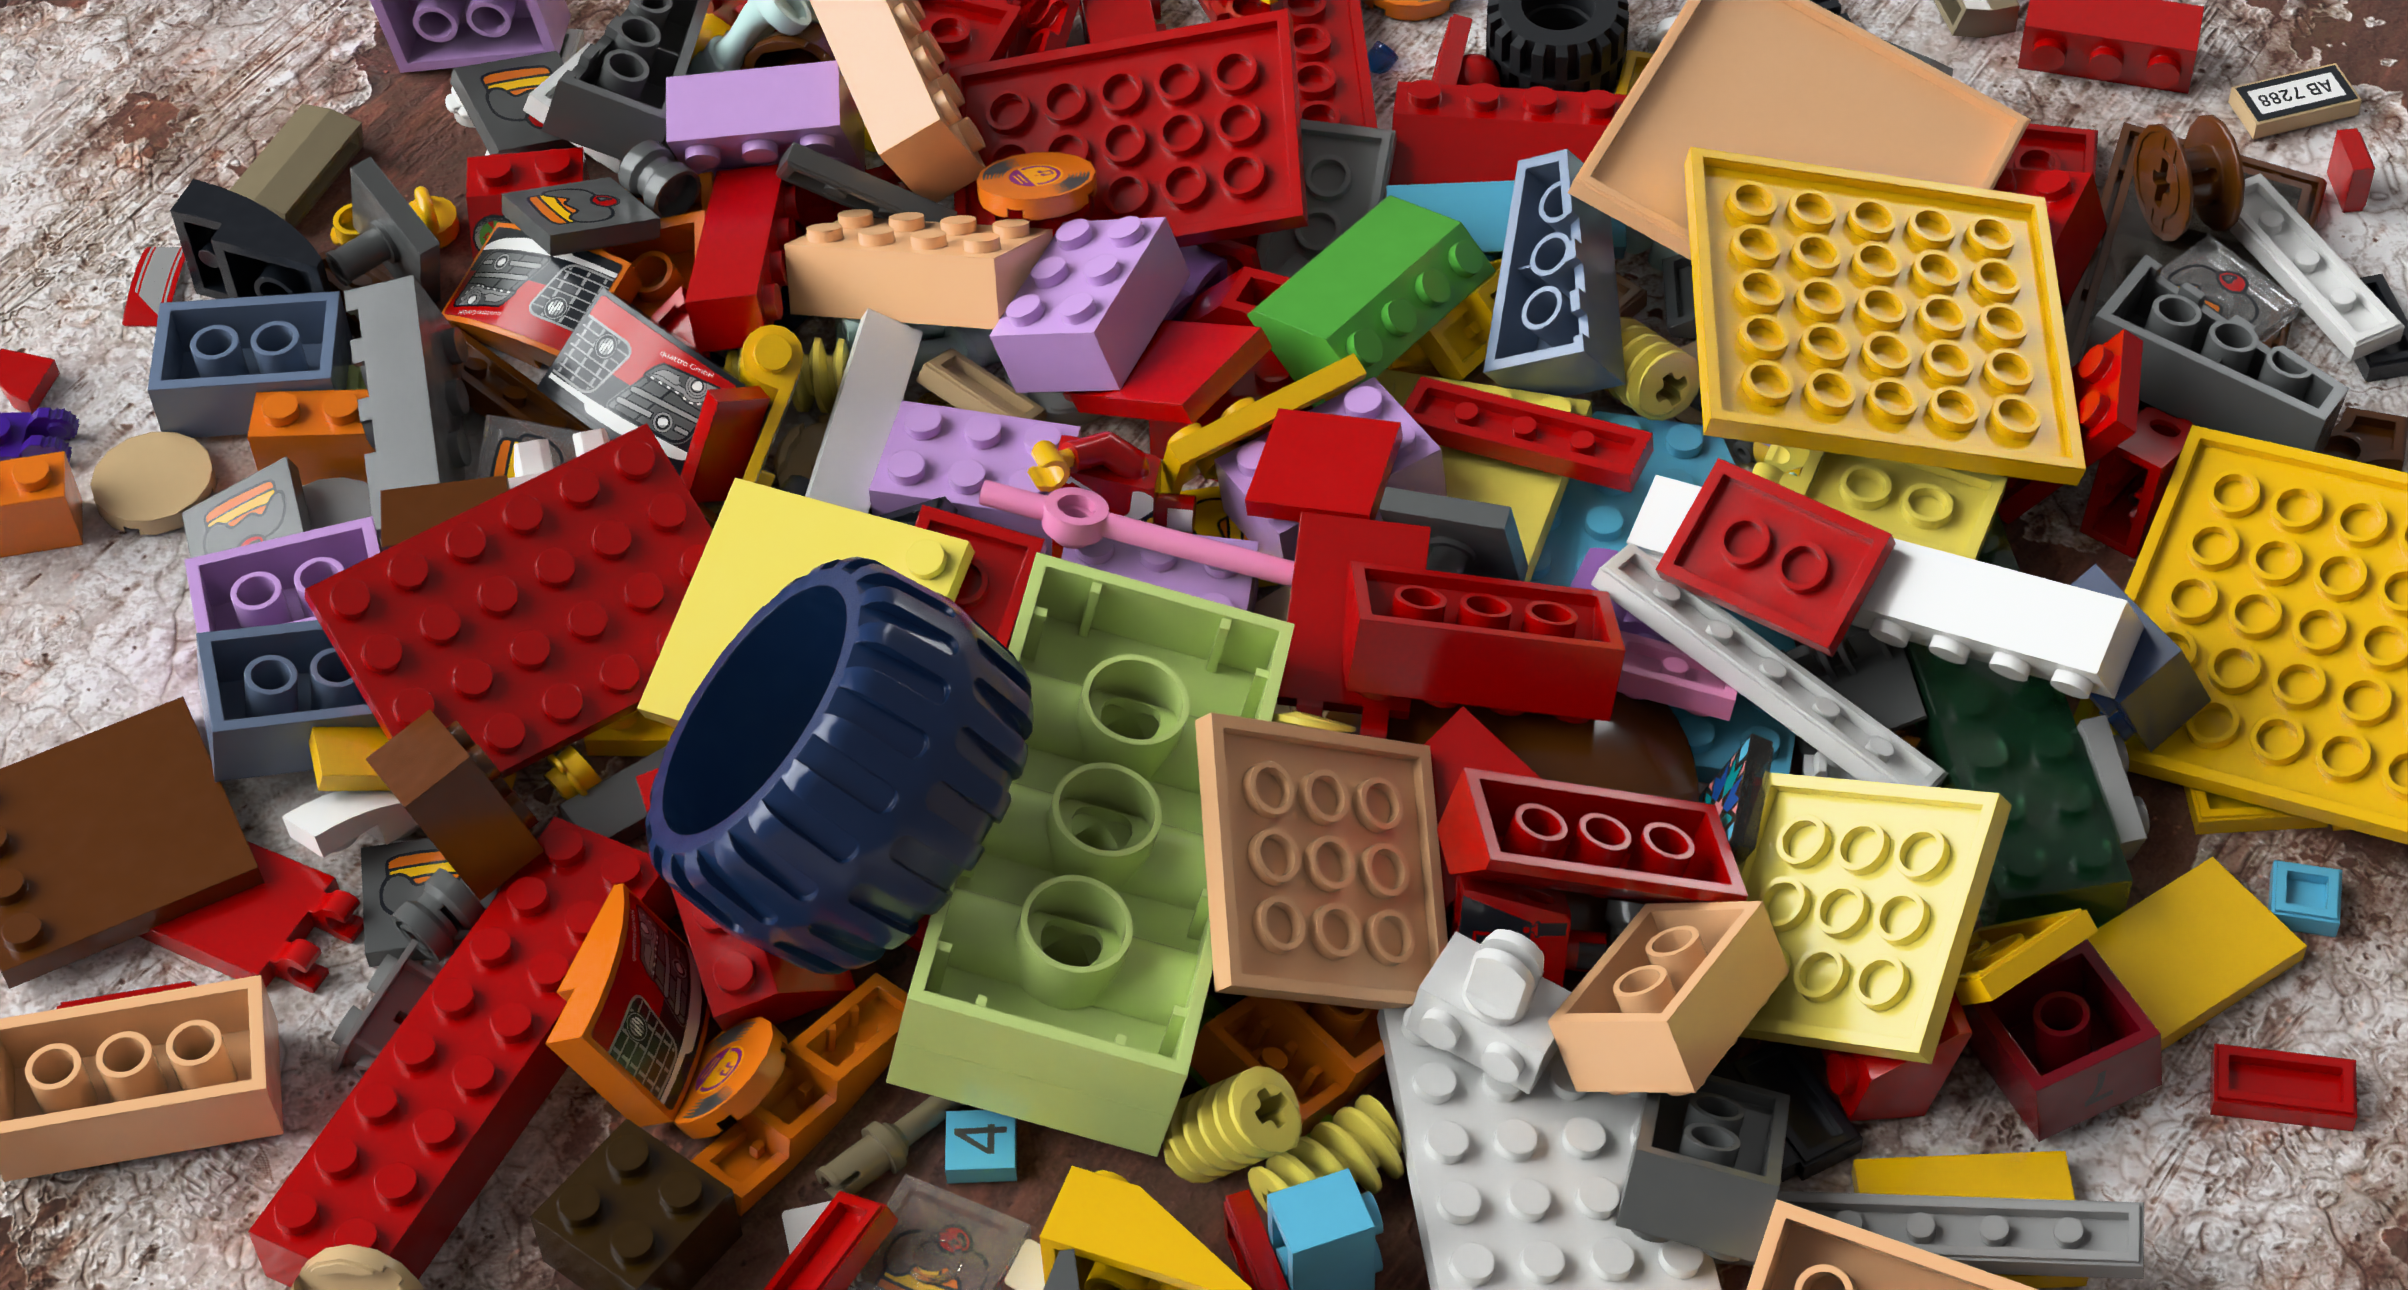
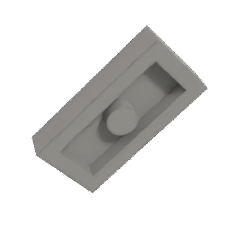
[2067,715,2150,865]

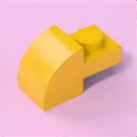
[1417,268,1500,381]

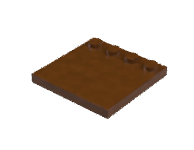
[0,696,264,989]

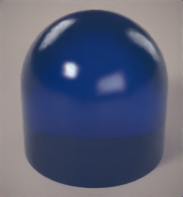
[1367,41,1399,74]

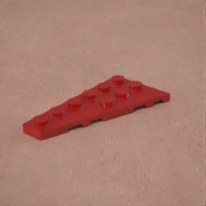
[1198,0,1378,128]

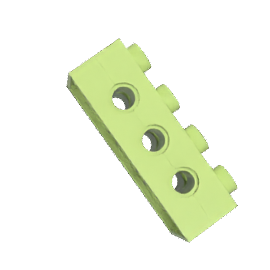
[886,552,1295,1157]

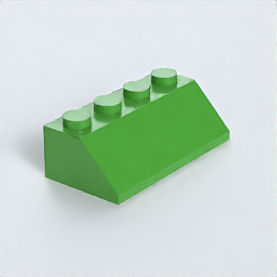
[1247,195,1496,408]

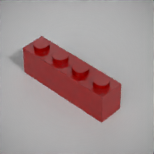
[685,164,804,352]

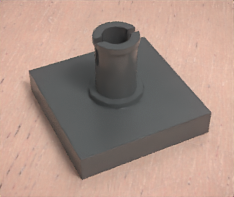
[325,157,440,303]
[1379,487,1528,581]

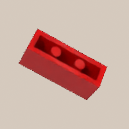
[2018,0,2204,94]

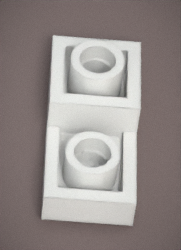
[282,791,419,858]

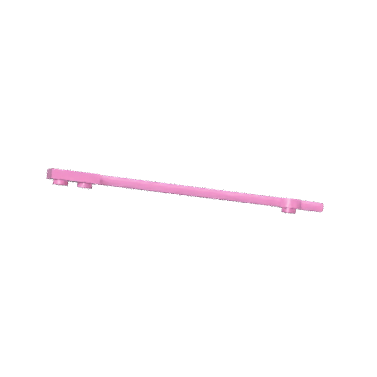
[979,480,1737,721]

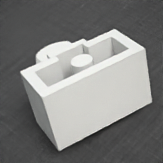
[1406,929,1572,1094]

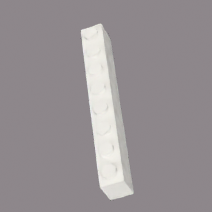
[1626,475,2144,699]

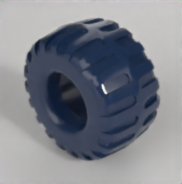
[645,556,1034,975]

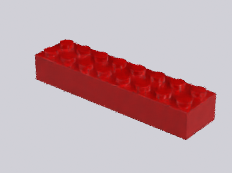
[248,816,678,1287]

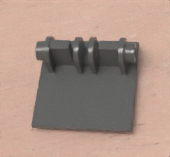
[1780,625,1928,759]

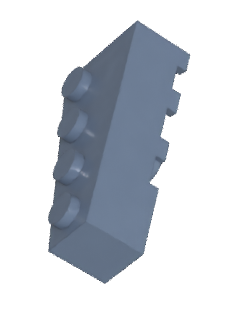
[1483,149,1626,397]

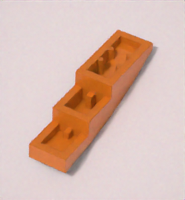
[691,973,908,1216]

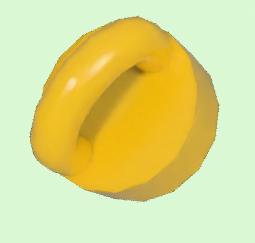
[409,186,460,248]

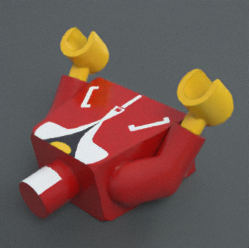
[1027,431,1197,559]

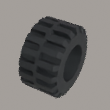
[1486,0,1629,92]

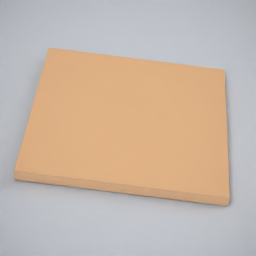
[1568,0,2031,260]

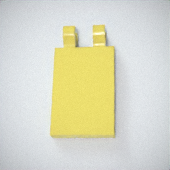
[1752,444,2008,560]

